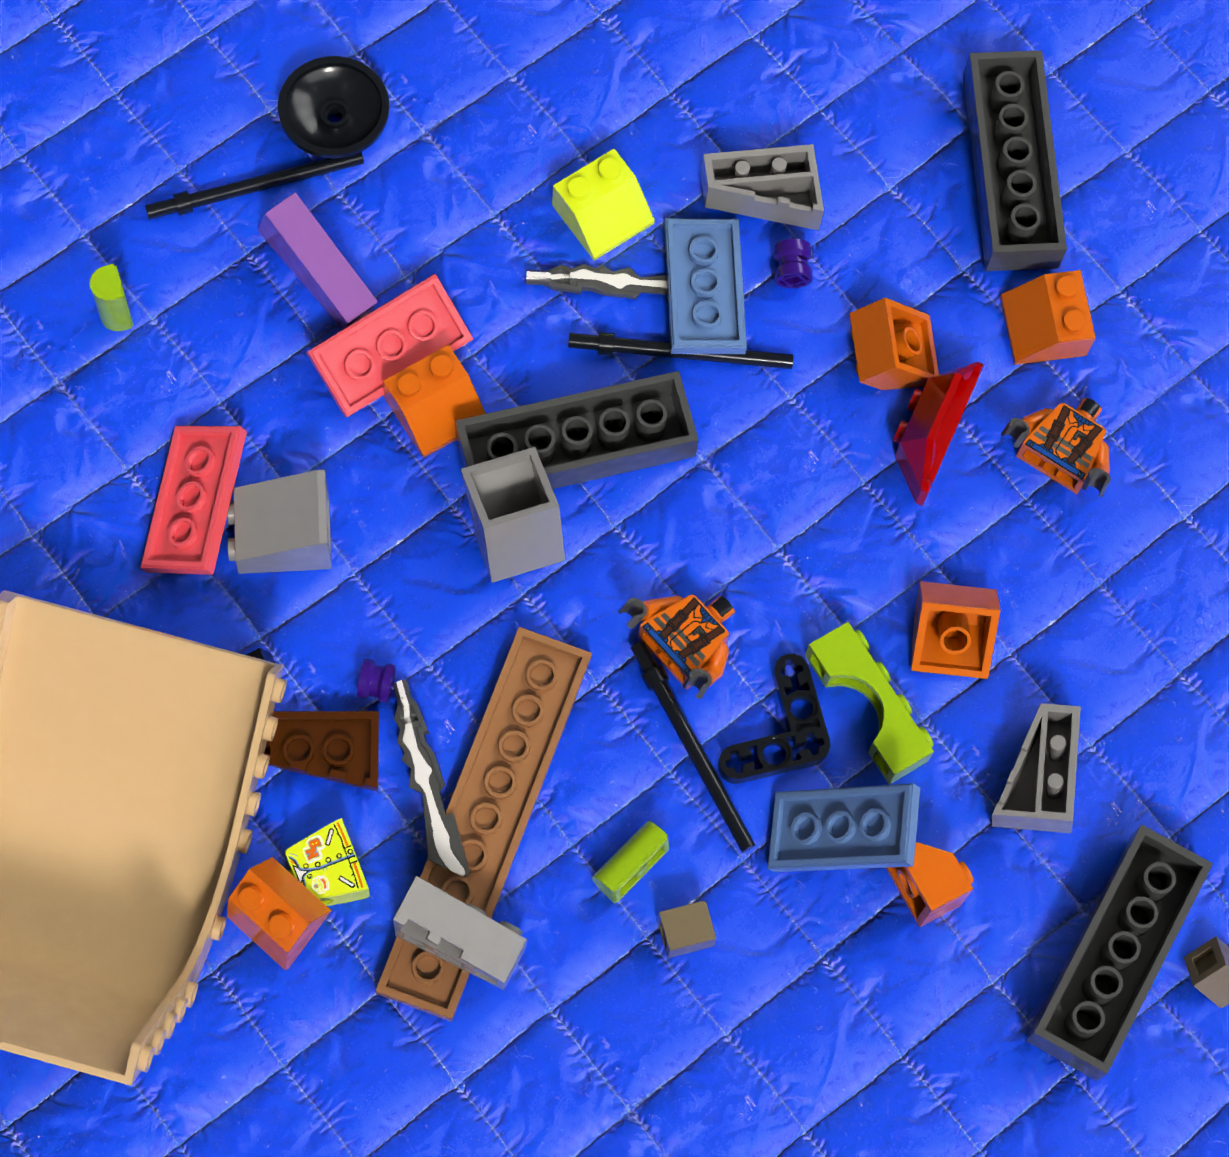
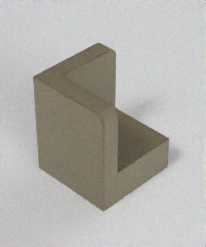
[656,901,717,959]
[1184,936,1229,1008]

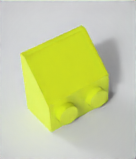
[552,149,655,261]

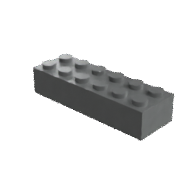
[963,50,1067,271]
[455,371,699,489]
[1025,824,1213,1081]

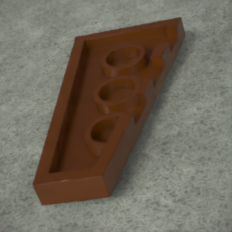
[264,711,379,792]

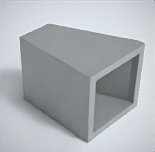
[461,447,565,583]
[227,470,332,574]

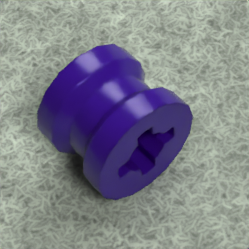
[356,659,396,703]

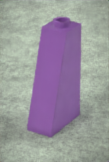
[258,192,378,329]

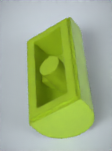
[90,263,134,331]
[592,821,669,904]

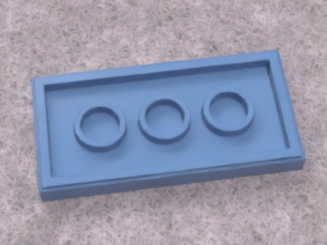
[664,218,747,354]
[767,783,920,872]

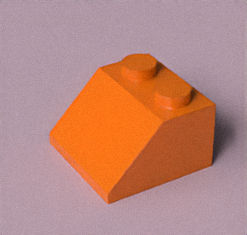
[1000,270,1096,365]
[849,298,939,390]
[383,345,486,459]
[911,581,1001,679]
[886,842,974,928]
[227,857,332,970]

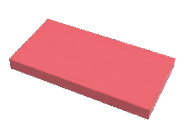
[306,274,473,417]
[140,426,247,575]

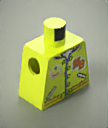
[285,818,370,906]

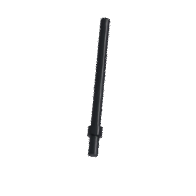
[145,152,364,220]
[568,332,793,369]
[630,641,756,853]

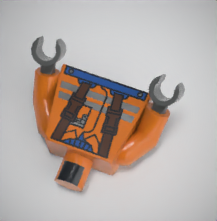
[1001,398,1111,497]
[618,594,735,699]

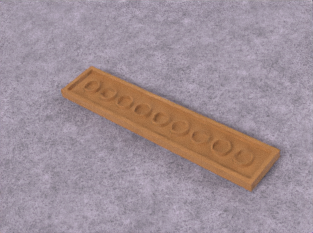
[375,627,592,1022]

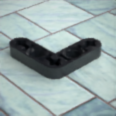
[718,654,830,784]

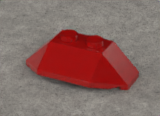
[893,362,984,506]

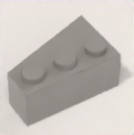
[700,144,824,231]
[992,703,1081,833]
[393,876,527,990]

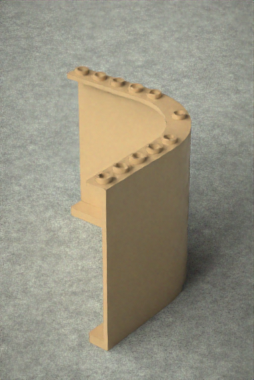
[0,590,287,1086]

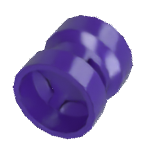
[774,239,812,288]

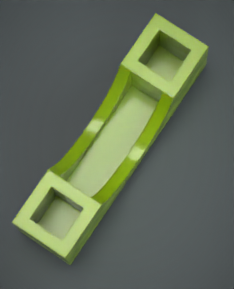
[805,622,934,785]

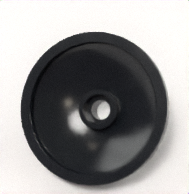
[278,56,389,159]

